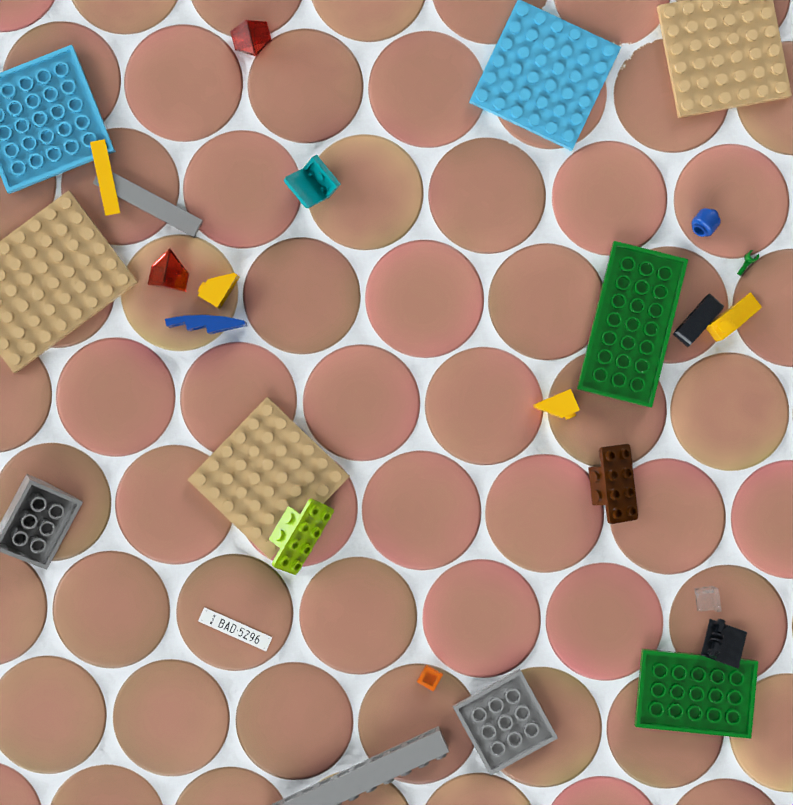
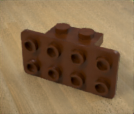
[588,444,638,524]

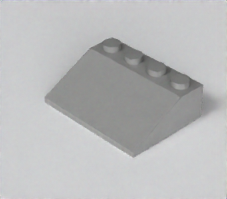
[0,474,83,570]

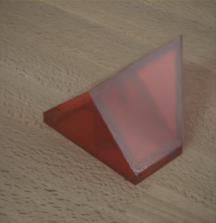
[230,20,272,56]
[148,248,189,292]

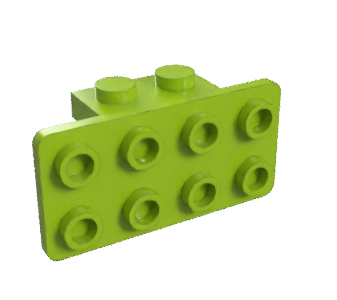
[269,498,334,575]

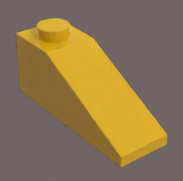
[706,292,762,342]

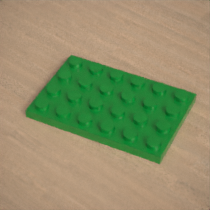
[634,649,758,739]

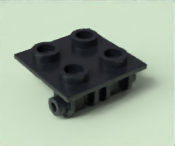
[701,619,747,669]

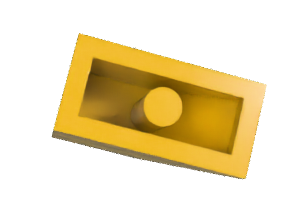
[198,273,240,309]
[533,389,580,420]

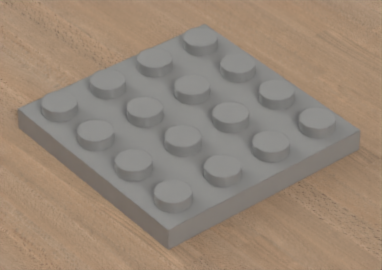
[453,669,558,776]

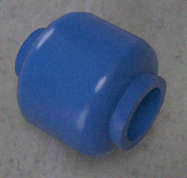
[691,208,721,237]

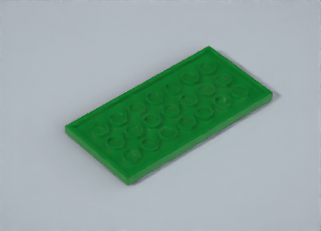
[577,241,688,408]

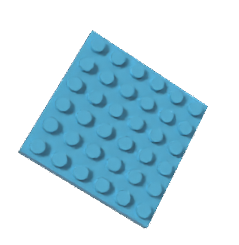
[469,0,621,151]
[0,45,116,194]

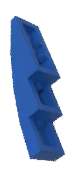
[165,315,247,334]

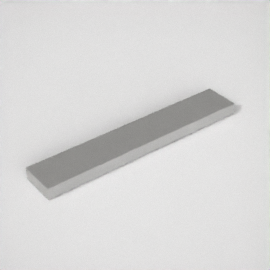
[93,172,203,238]

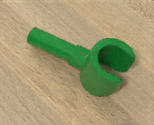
[737,250,759,276]

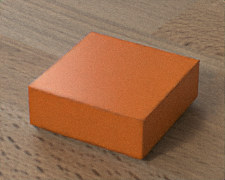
[417,664,443,692]

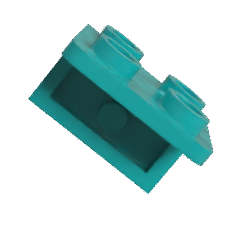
[284,155,341,208]

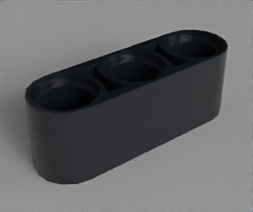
[673,293,724,347]

